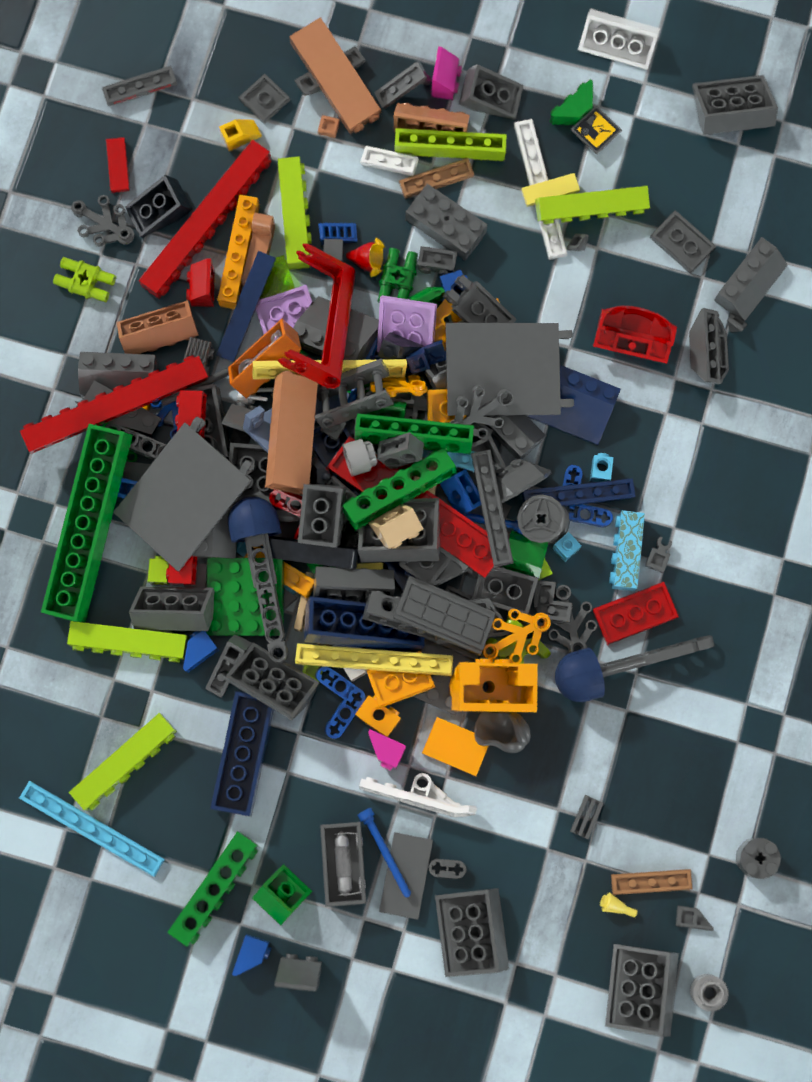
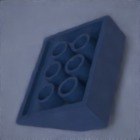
[528,365,621,445]

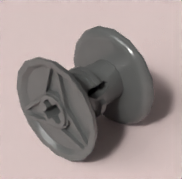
[517,495,570,545]

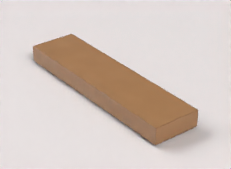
[399,158,474,199]
[611,869,693,895]

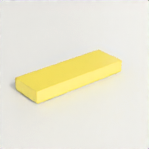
[521,173,580,207]

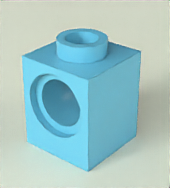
[590,453,614,482]
[552,532,581,562]

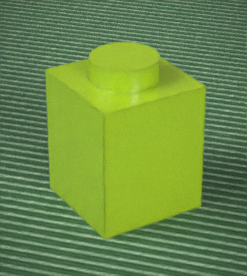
[148,556,170,586]

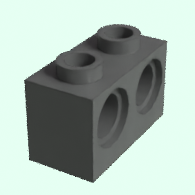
[377,432,424,469]

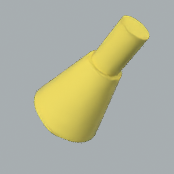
[600,893,637,918]

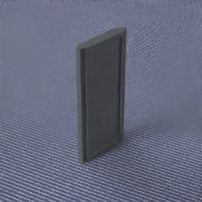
[393,576,495,655]

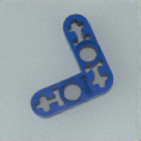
[562,465,613,527]
[316,666,366,739]

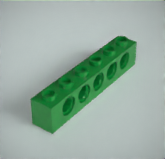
[355,413,474,454]
[342,448,456,531]
[167,831,258,946]

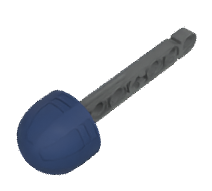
[228,497,288,662]
[555,636,715,702]

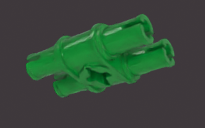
[378,248,418,303]

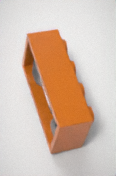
[228,318,301,399]

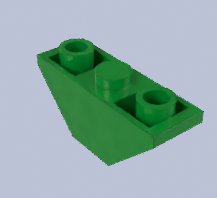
[550,79,593,125]

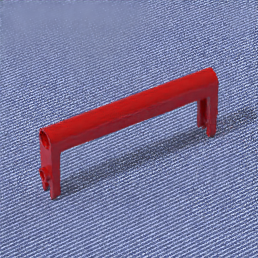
[278,243,356,389]

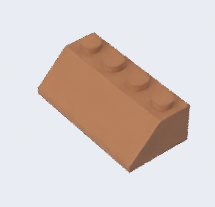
[394,103,470,132]
[117,300,199,354]

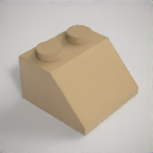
[369,504,423,549]

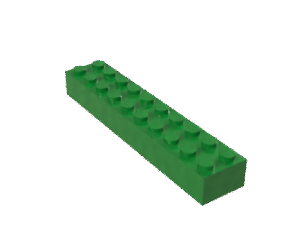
[41,424,133,622]

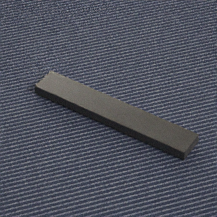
[471,450,513,567]

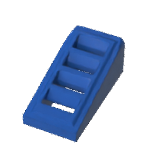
[319,223,358,245]

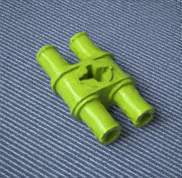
[53,257,117,303]

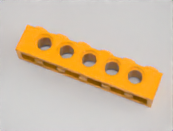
[217,195,260,309]

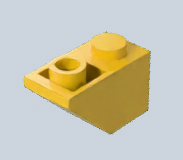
[219,119,262,151]

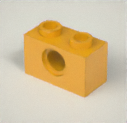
[355,695,401,737]

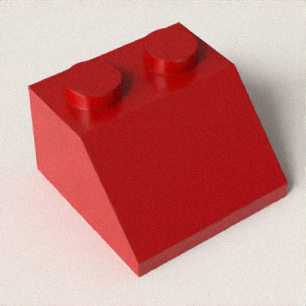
[186,258,215,307]

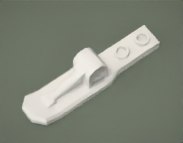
[359,773,477,817]

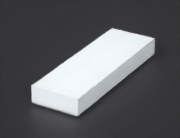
[361,146,419,176]

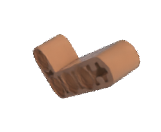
[241,213,275,288]

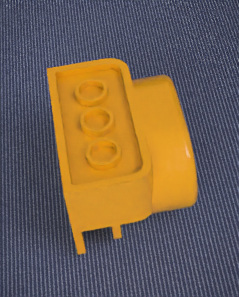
[449,659,538,712]

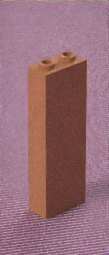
[290,17,381,134]
[265,371,318,495]

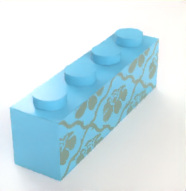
[609,510,645,592]

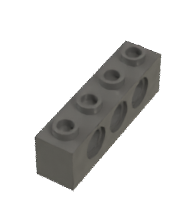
[362,591,439,641]

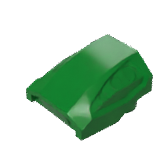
[409,287,445,307]
[502,531,548,578]

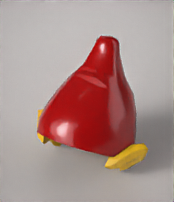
[346,238,385,277]

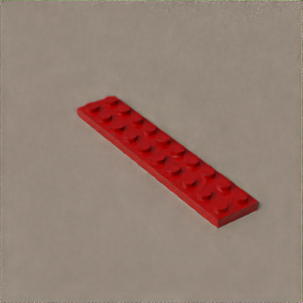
[327,436,494,578]

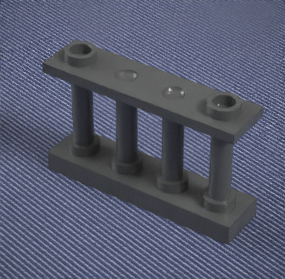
[315,359,394,430]

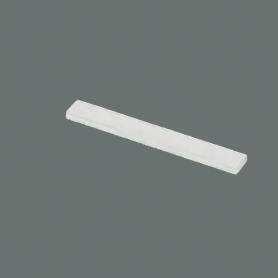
[514,119,567,260]

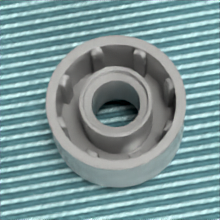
[342,439,377,476]
[690,974,728,1011]

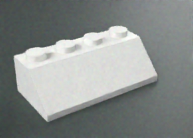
[578,9,660,70]

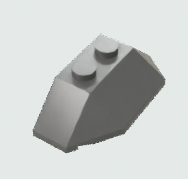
[689,308,729,384]
[495,459,552,503]

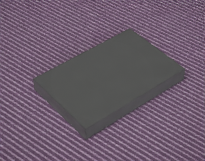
[650,210,716,274]

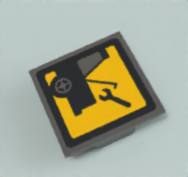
[571,106,622,155]

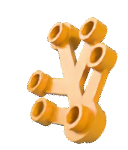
[370,375,427,397]
[482,608,551,664]

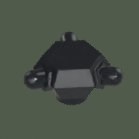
[310,455,332,485]

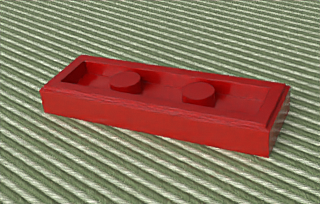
[106,137,130,193]

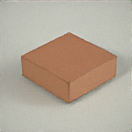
[318,115,340,138]

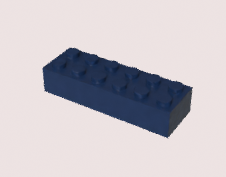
[304,597,425,653]
[210,691,274,817]

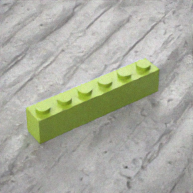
[395,128,507,161]
[278,157,312,270]
[535,186,650,225]
[67,621,189,663]
[69,713,177,811]

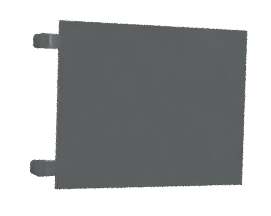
[445,323,574,416]
[113,417,255,571]

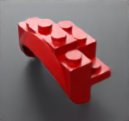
[593,306,677,364]

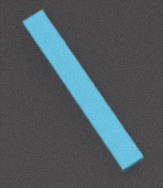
[19,781,165,877]

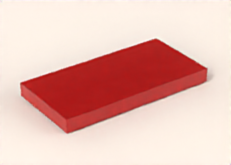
[592,582,679,645]

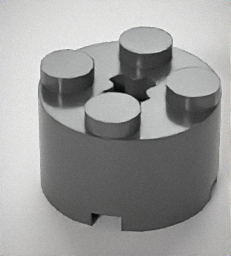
[736,838,781,879]

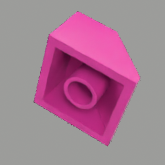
[432,46,462,100]
[368,729,406,771]

